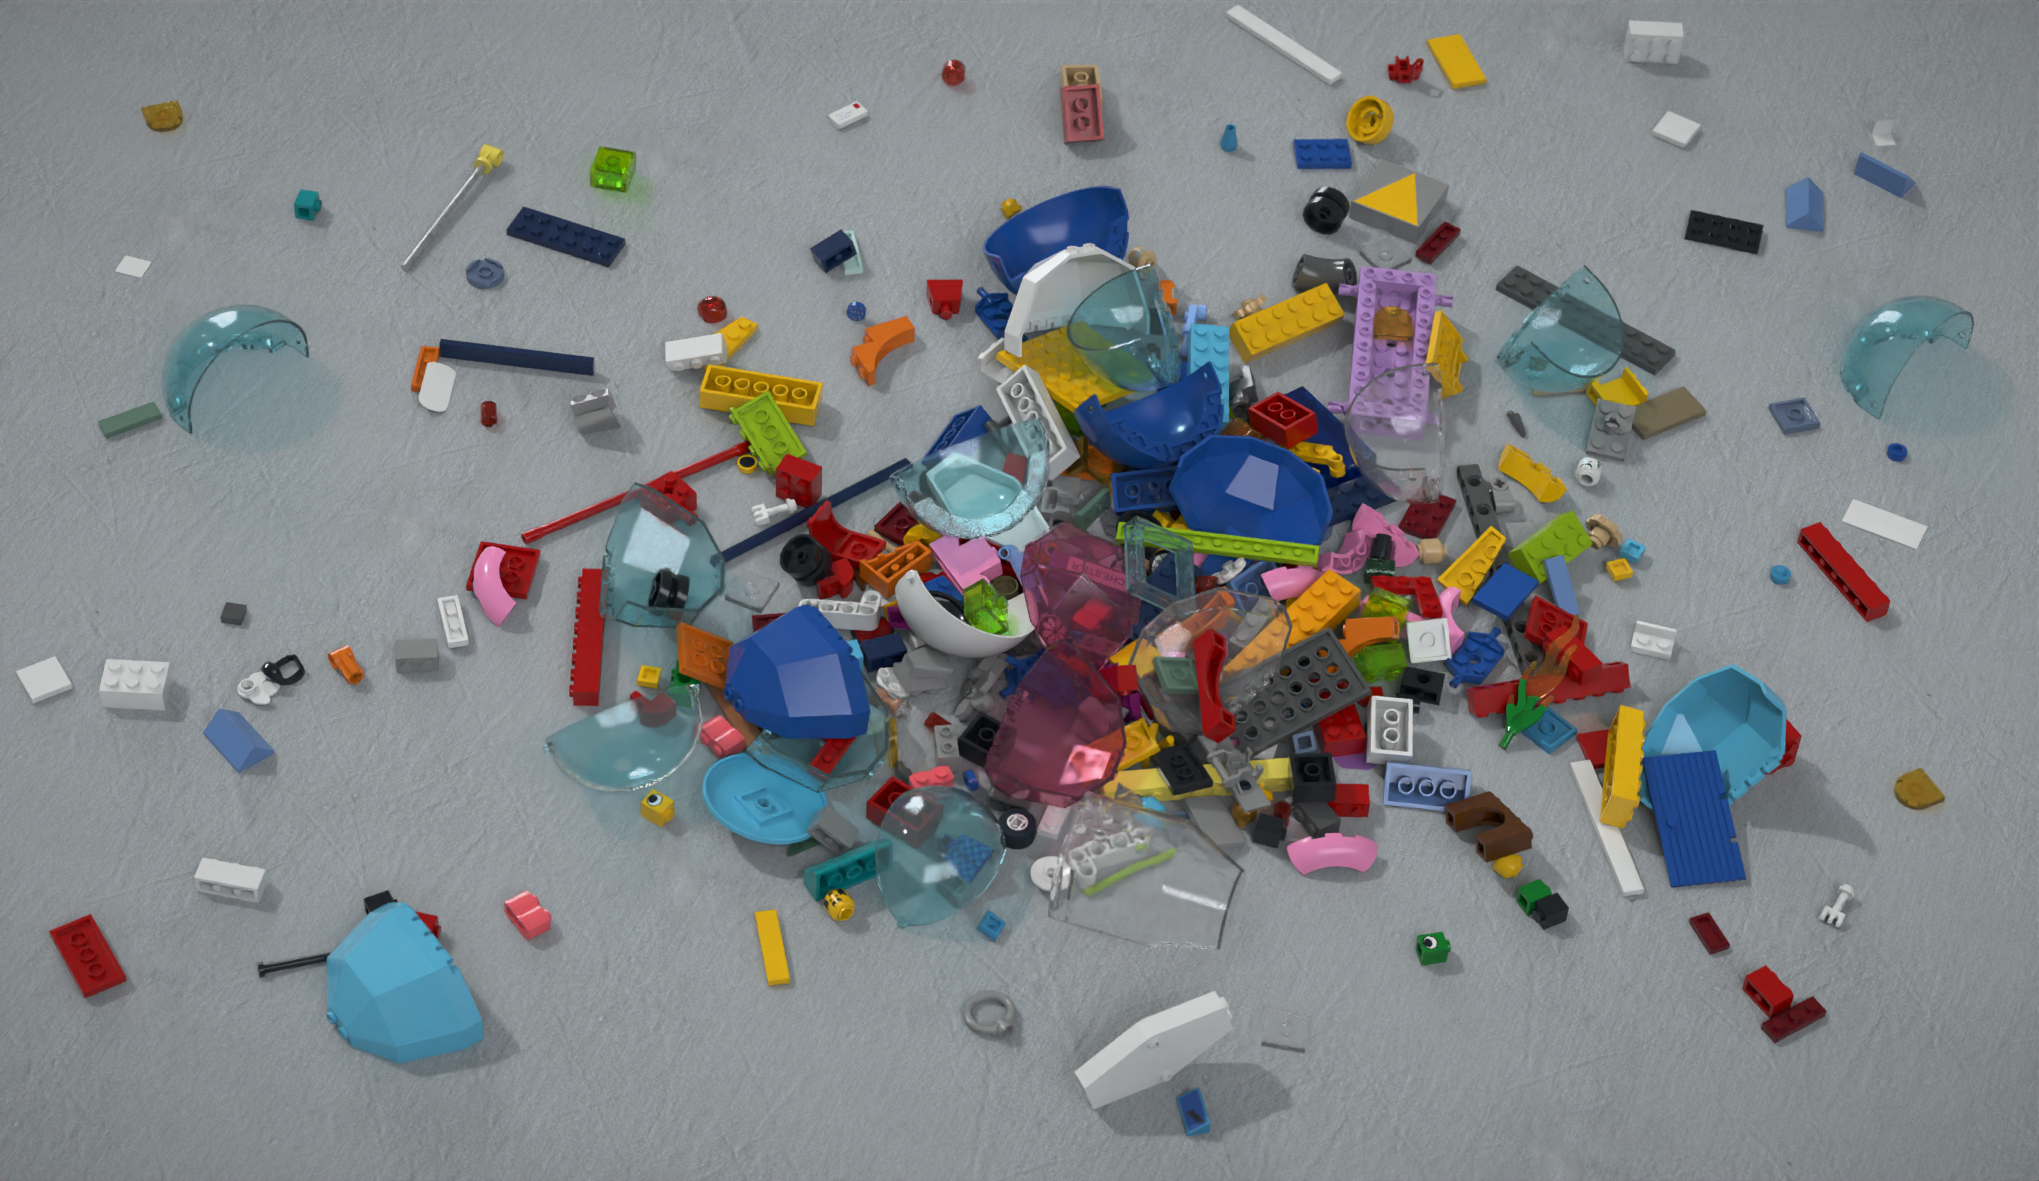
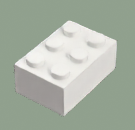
[1624,20,1684,64]
[99,659,172,711]
[1366,696,1413,765]

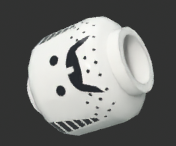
[1575,457,1602,486]

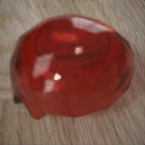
[697,295,728,323]

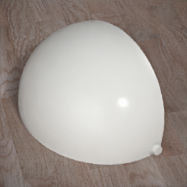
[895,570,1039,658]

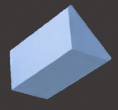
[1854,152,1916,198]
[1786,177,1824,232]
[1226,560,1277,618]
[203,708,275,773]

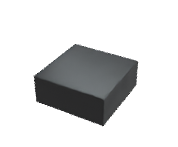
[220,602,247,625]

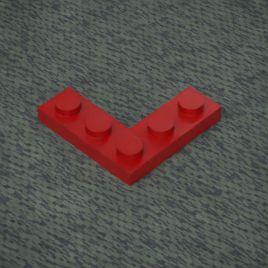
[1371,575,1443,618]
[807,736,857,782]

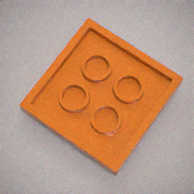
[676,622,733,690]

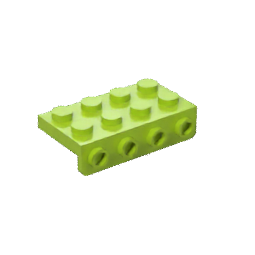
[729,390,808,477]

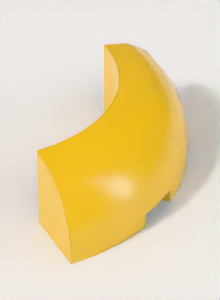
[1498,443,1567,503]

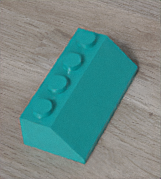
[803,839,893,902]

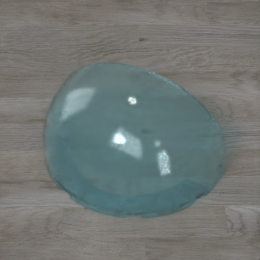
[1067,264,1181,392]
[1495,265,1624,393]
[1840,295,1974,420]
[161,304,309,434]
[889,418,1051,539]

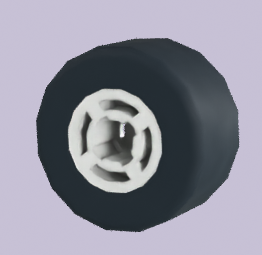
[998,808,1036,850]

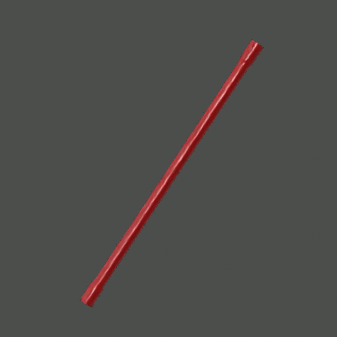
[521,440,750,544]

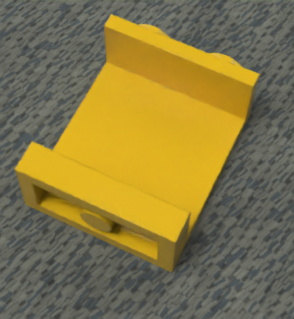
[1586,367,1649,406]

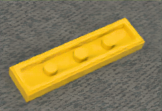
[755,909,790,986]

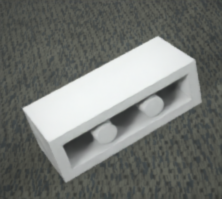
[665,333,727,372]
[194,857,267,903]

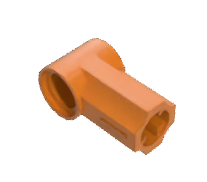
[328,645,364,685]

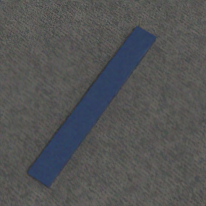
[439,339,595,376]

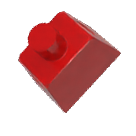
[926,279,963,319]

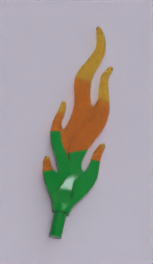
[1499,614,1579,749]

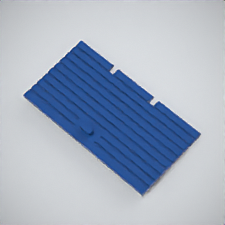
[1642,750,1746,888]

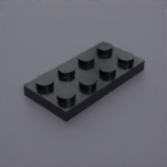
[1684,210,1764,254]

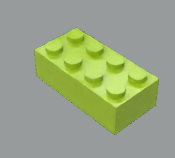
[1507,510,1593,584]

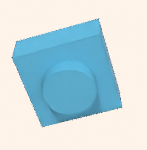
[1618,538,1646,564]

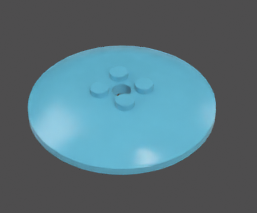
[702,753,828,844]

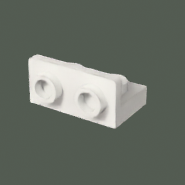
[1630,621,1677,660]

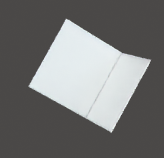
[1872,120,1896,146]

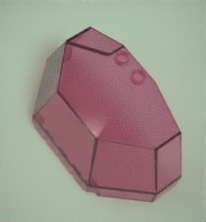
[1020,521,1146,679]
[984,639,1127,808]

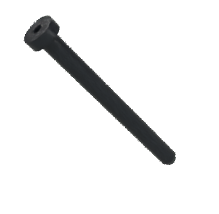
[257,951,333,978]

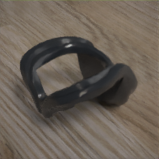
[261,654,305,685]

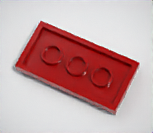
[49,914,126,999]

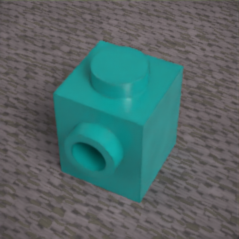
[294,189,322,221]

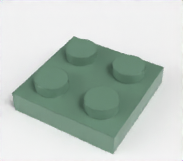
[1152,656,1199,695]

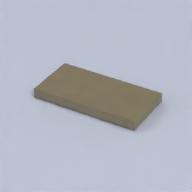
[1632,386,1707,440]

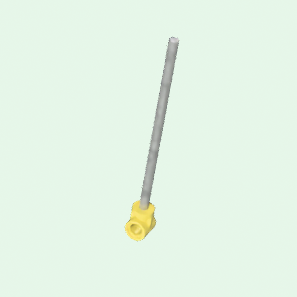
[401,144,504,271]

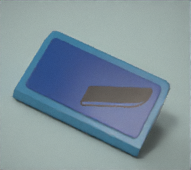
[1176,1088,1210,1136]

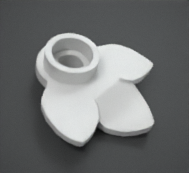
[237,672,280,705]

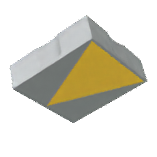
[1349,159,1449,244]

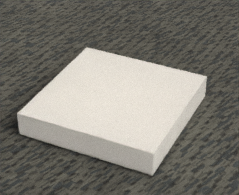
[1652,111,1700,149]
[1406,618,1452,663]
[16,656,72,704]

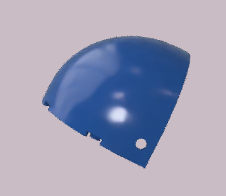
[982,186,1129,296]
[1073,361,1224,470]

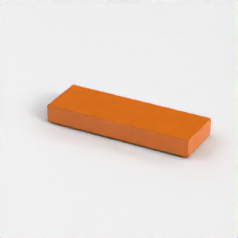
[411,346,440,392]

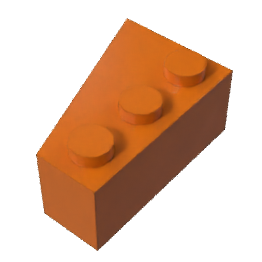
[859,540,932,599]

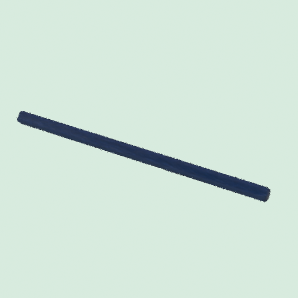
[712,458,911,567]

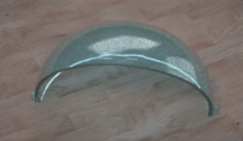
[543,684,702,794]
[876,785,1006,929]

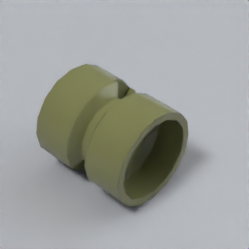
[991,576,1018,606]

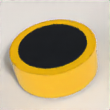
[737,455,757,474]

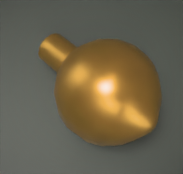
[1231,801,1257,828]

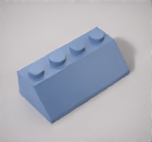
[1383,761,1472,811]

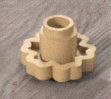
[1232,294,1267,320]
[1586,513,1623,550]

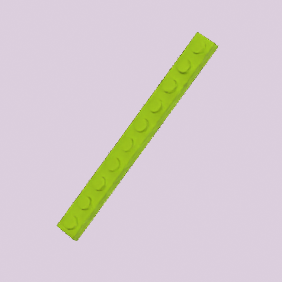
[1116,522,1320,567]

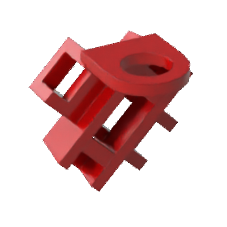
[1388,56,1424,83]

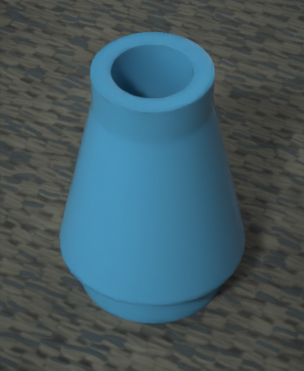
[1220,124,1238,152]

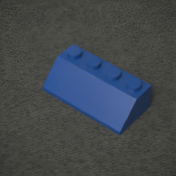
[919,405,993,470]

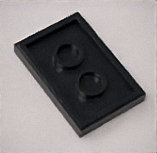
[1149,743,1213,796]

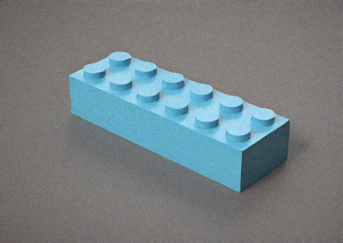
[1187,323,1229,435]

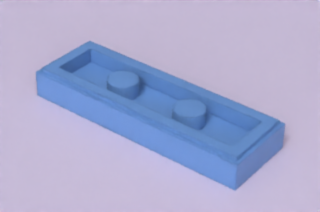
[1543,555,1580,615]

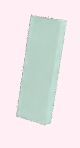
[835,230,863,275]

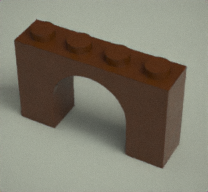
[1445,791,1533,863]

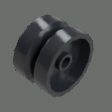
[1303,187,1350,235]
[780,534,832,586]
[648,569,690,620]

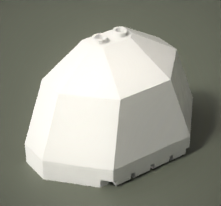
[1004,243,1150,357]

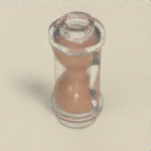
[866,684,911,720]

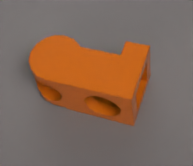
[1157,280,1177,316]

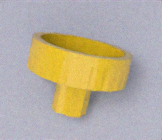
[1346,96,1394,145]

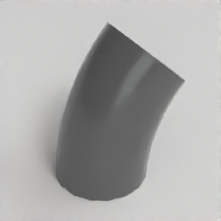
[1291,254,1357,295]

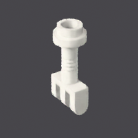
[751,498,797,526]
[1819,884,1854,928]

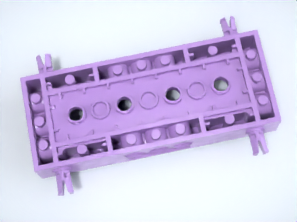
[1328,266,1453,441]

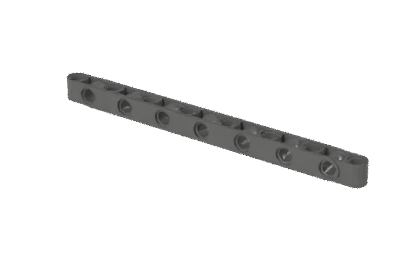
[1457,464,1548,678]

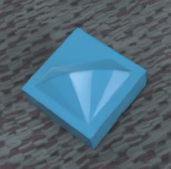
[976,911,1006,941]

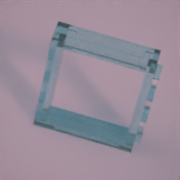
[1124,516,1196,618]

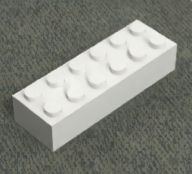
[996,364,1081,481]

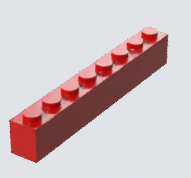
[569,568,608,706]
[1466,661,1631,718]

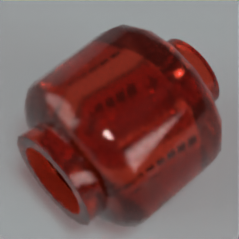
[941,59,966,86]

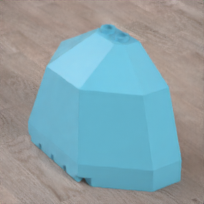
[1637,664,1787,811]
[326,902,484,1064]

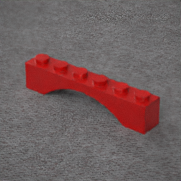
[1193,628,1236,744]

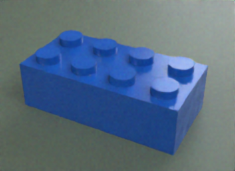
[1111,465,1179,518]

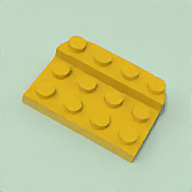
[1425,310,1468,399]

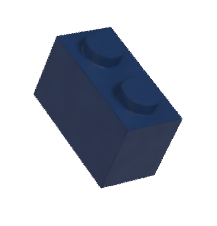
[810,229,857,273]
[860,632,907,673]

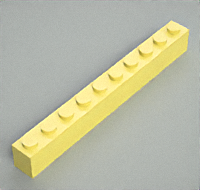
[1099,758,1290,806]

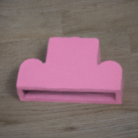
[929,535,1003,608]

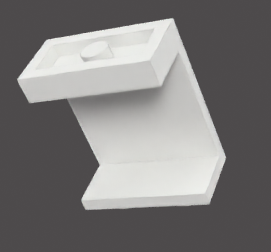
[977,338,1015,385]

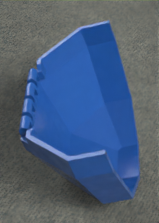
[1169,435,1333,546]
[724,605,870,738]

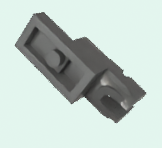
[1229,365,1259,418]

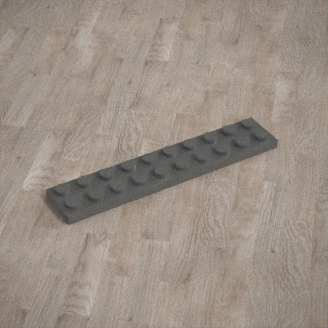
[1496,265,1676,376]

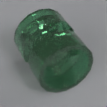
[1364,557,1395,584]

